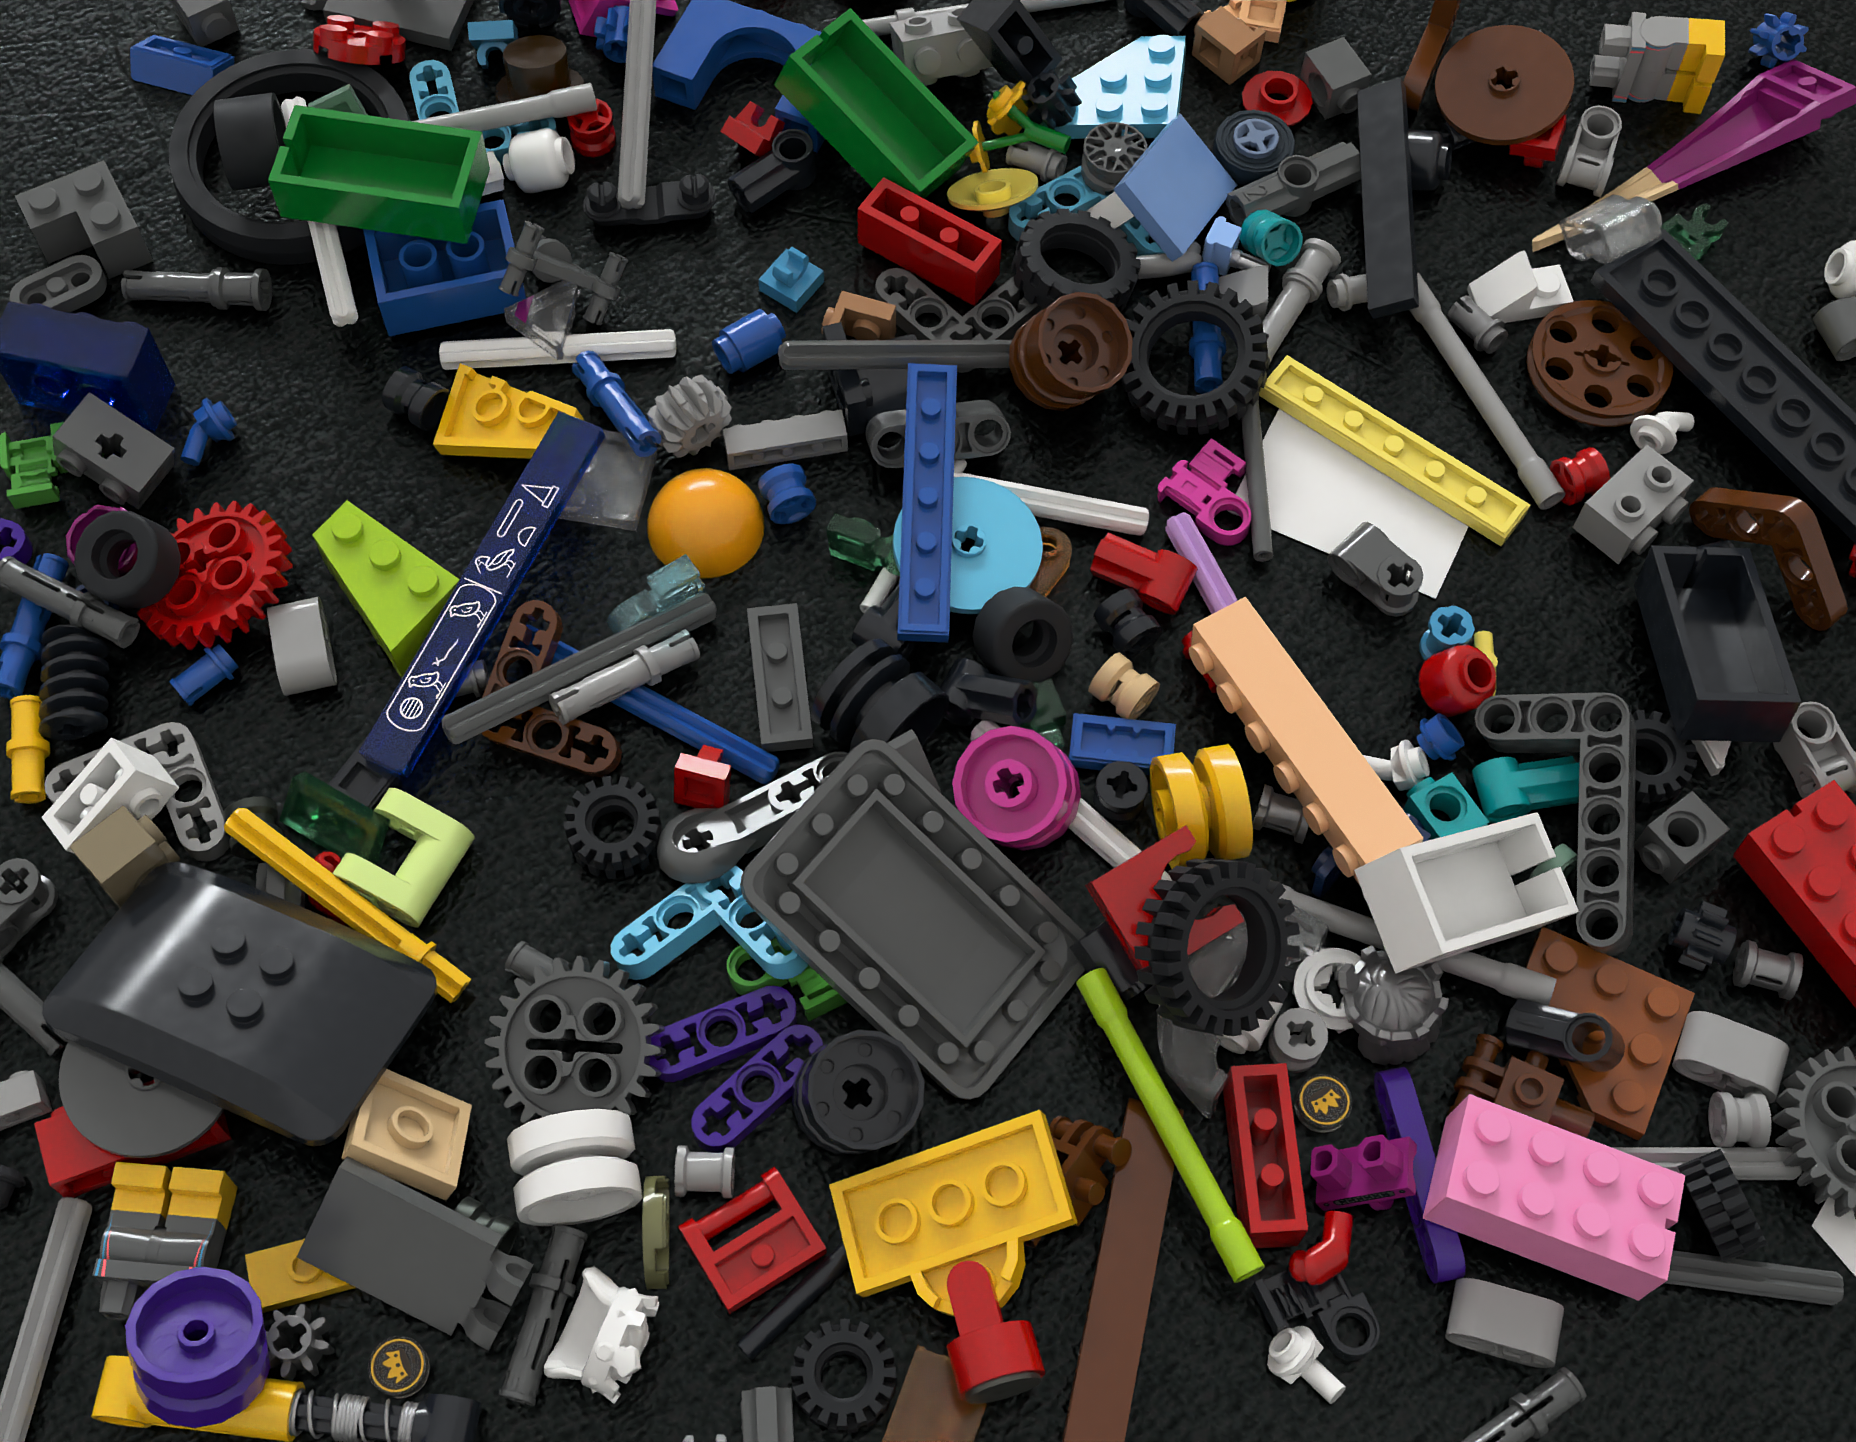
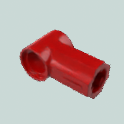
[1090,533,1198,615]

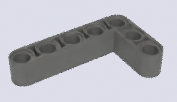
[1475,693,1636,956]

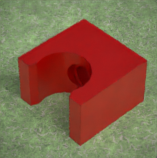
[1085,825,1245,971]

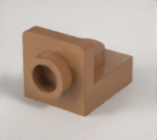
[821,291,896,340]

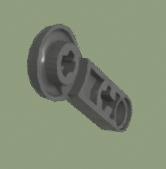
[656,751,848,883]

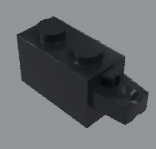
[956,0,1063,90]

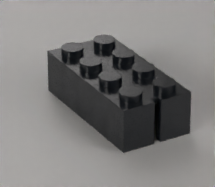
[1634,546,1801,742]

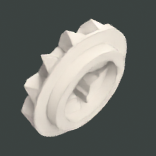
[1292,948,1361,1034]

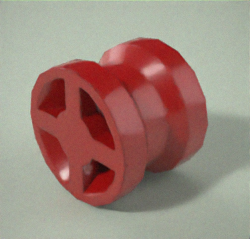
[567,99,616,157]
[1550,447,1610,506]

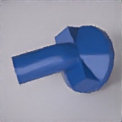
[180,398,237,466]

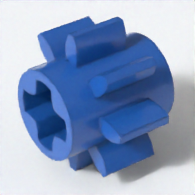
[594,6,629,63]
[1748,11,1809,69]

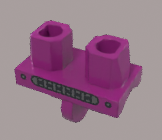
[1310,1134,1417,1211]

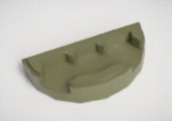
[642,1176,670,1289]

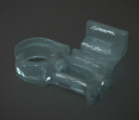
[607,554,706,634]

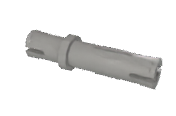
[549,629,700,725]

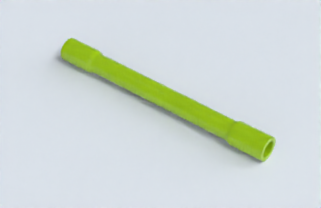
[1076,968,1265,1283]

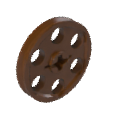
[1527,300,1673,427]

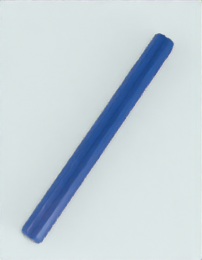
[517,625,780,784]

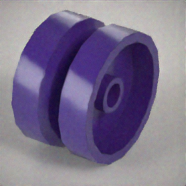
[125,1267,270,1428]

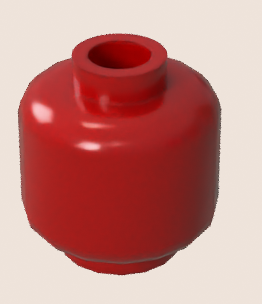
[1419,645,1496,717]

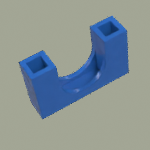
[652,0,825,153]

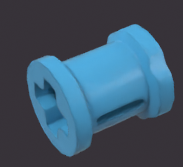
[1419,606,1475,661]

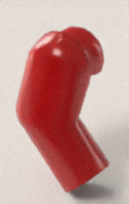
[1289,1211,1353,1285]

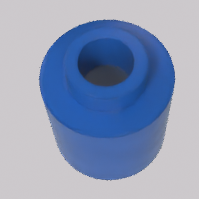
[712,309,786,374]

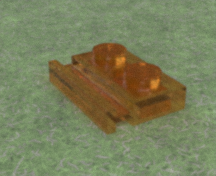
[882,1345,987,1442]

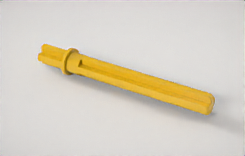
[224,808,471,1003]

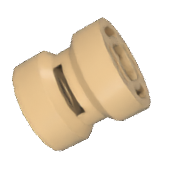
[1088,652,1160,720]

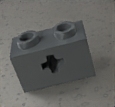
[53,392,175,510]

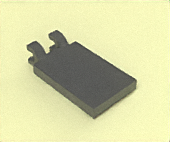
[297,1156,534,1350]

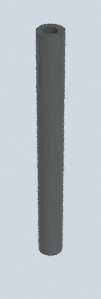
[1241,399,1273,562]

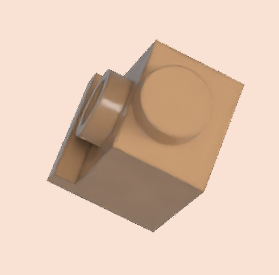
[1192,6,1266,85]

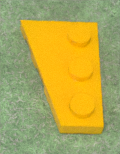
[433,363,584,460]

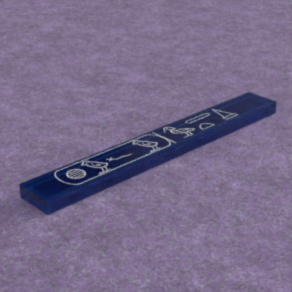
[359,411,606,778]

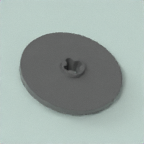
[59,1040,225,1158]

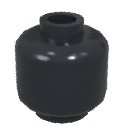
[1408,129,1452,191]

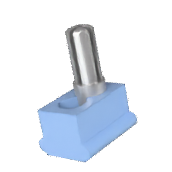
[1202,216,1271,276]

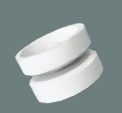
[507,1109,643,1226]

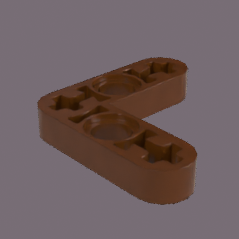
[1403,0,1461,112]
[1689,487,1848,631]
[481,600,622,777]

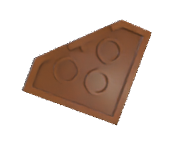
[1524,926,1695,1140]

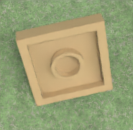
[341,1069,472,1200]

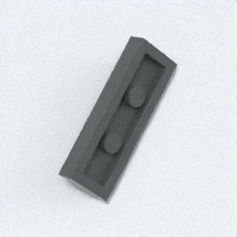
[747,603,813,752]

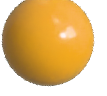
[647,468,765,578]

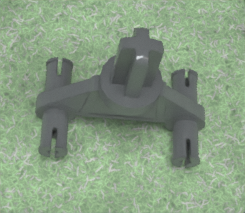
[498,221,629,325]

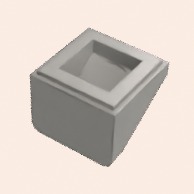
[1219,265,1268,321]

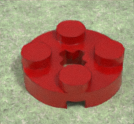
[313,15,406,65]

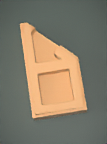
[1204,0,1287,43]

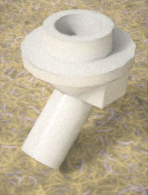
[1630,411,1694,454]
[1363,740,1430,791]
[1267,1326,1346,1404]

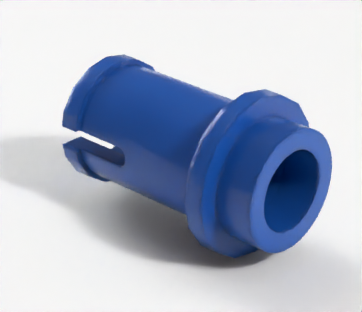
[169,644,239,707]

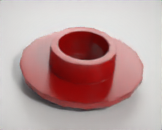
[1242,71,1313,127]

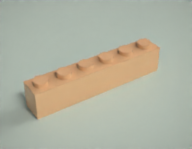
[1189,597,1423,887]

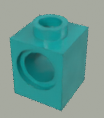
[1403,772,1489,840]

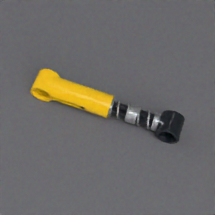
[91,1356,482,1442]

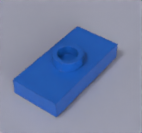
[1069,713,1176,776]

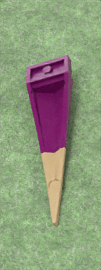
[1532,59,1856,252]

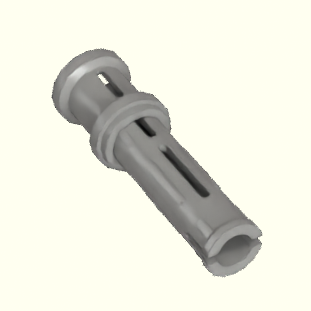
[1262,238,1341,366]

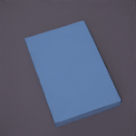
[1113,114,1237,262]

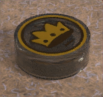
[1294,1074,1352,1133]
[368,1336,430,1399]

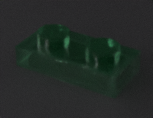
[279,771,391,864]

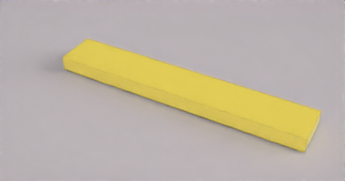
[1259,355,1530,547]

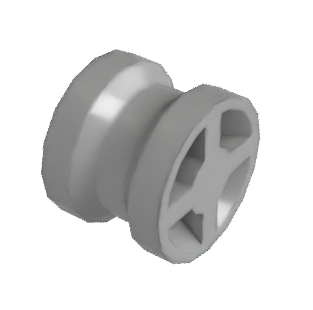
[1268,1008,1328,1073]
[1708,1092,1772,1148]

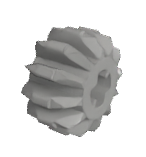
[647,375,732,458]

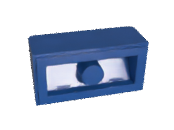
[130,35,234,95]

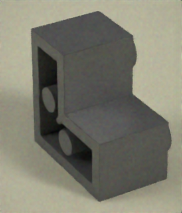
[15,160,153,279]

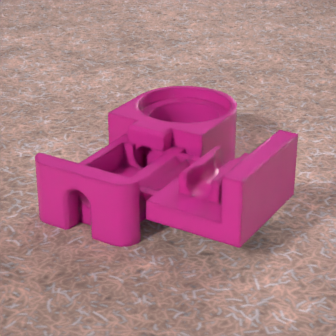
[1157,438,1251,546]

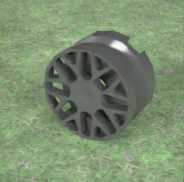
[1081,122,1148,195]

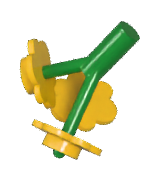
[969,81,1071,173]

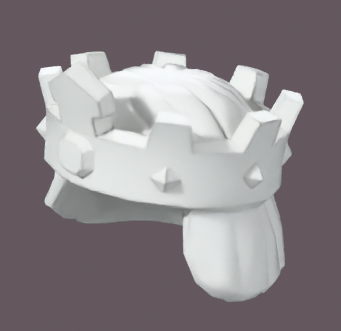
[544,1266,659,1404]

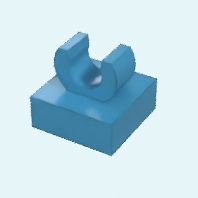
[468,20,519,69]
[758,247,824,313]

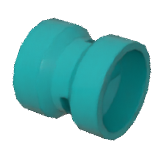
[1240,209,1303,266]

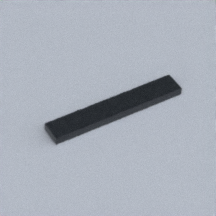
[1357,78,1419,319]

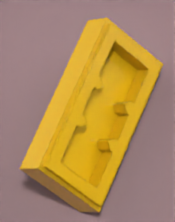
[245,1239,356,1313]

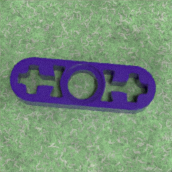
[649,986,797,1082]
[691,1025,823,1153]

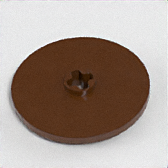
[1435,25,1574,145]

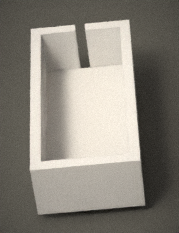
[1354,812,1579,974]

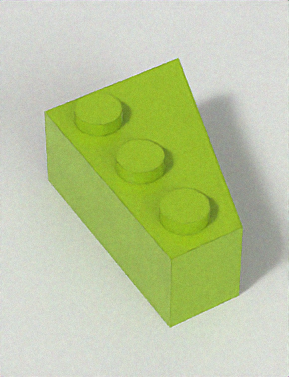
[312,501,469,679]

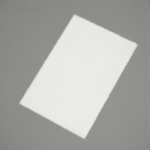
[1227,409,1469,599]

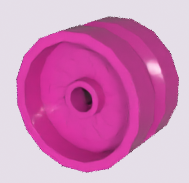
[952,726,1081,851]

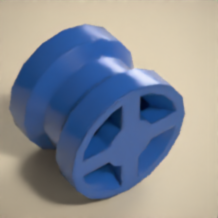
[758,463,816,524]

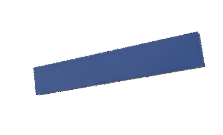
[897,363,957,643]

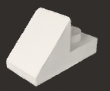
[1467,250,1574,323]

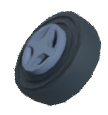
[1212,110,1295,185]

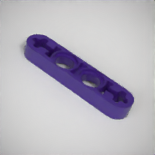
[1374,1067,1465,1283]

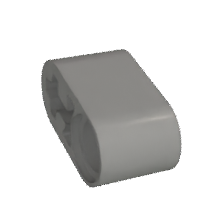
[267,596,337,696]
[1672,1011,1790,1103]
[1445,1278,1564,1368]

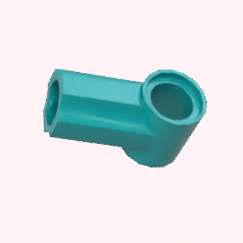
[1472,756,1580,823]

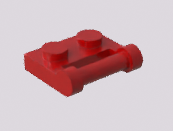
[677,1167,827,1314]

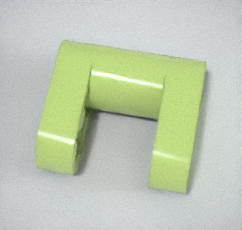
[332,788,475,928]

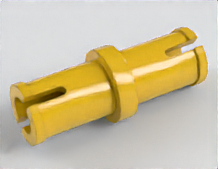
[6,695,50,804]

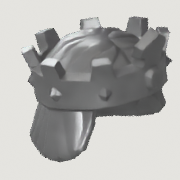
[1338,945,1449,1065]

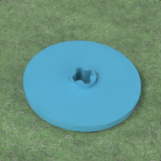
[893,477,1043,614]

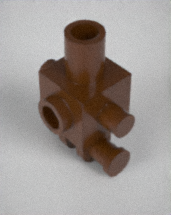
[1447,1034,1595,1138]
[1024,1116,1132,1248]

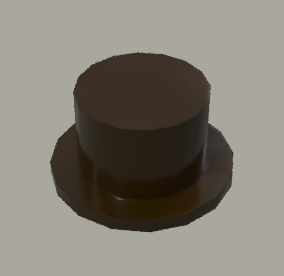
[496,35,584,104]

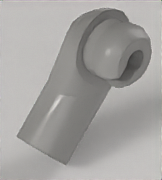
[1136,241,1203,279]

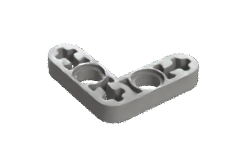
[44,722,231,862]

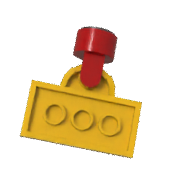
[829,1110,1077,1404]

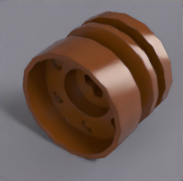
[1009,292,1133,411]

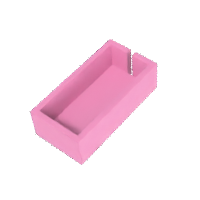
[1423,1094,1685,1301]

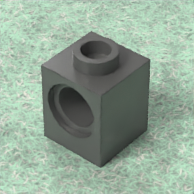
[1299,37,1372,120]
[1634,791,1730,884]

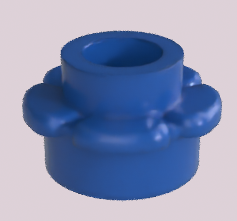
[1417,713,1464,761]

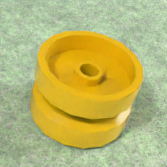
[1150,744,1253,869]

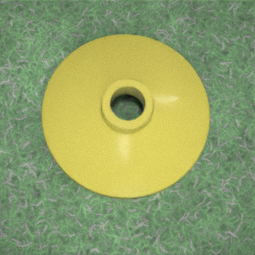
[947,168,1038,218]

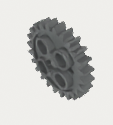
[485,956,666,1124]
[1772,1047,1856,1219]

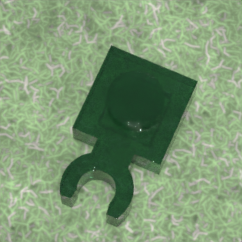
[1643,203,1728,260]

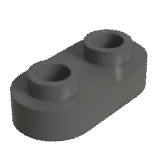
[10,255,107,325]

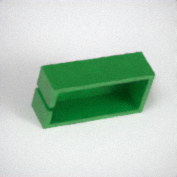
[774,8,979,199]
[268,105,490,244]

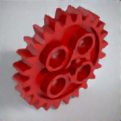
[137,501,293,650]

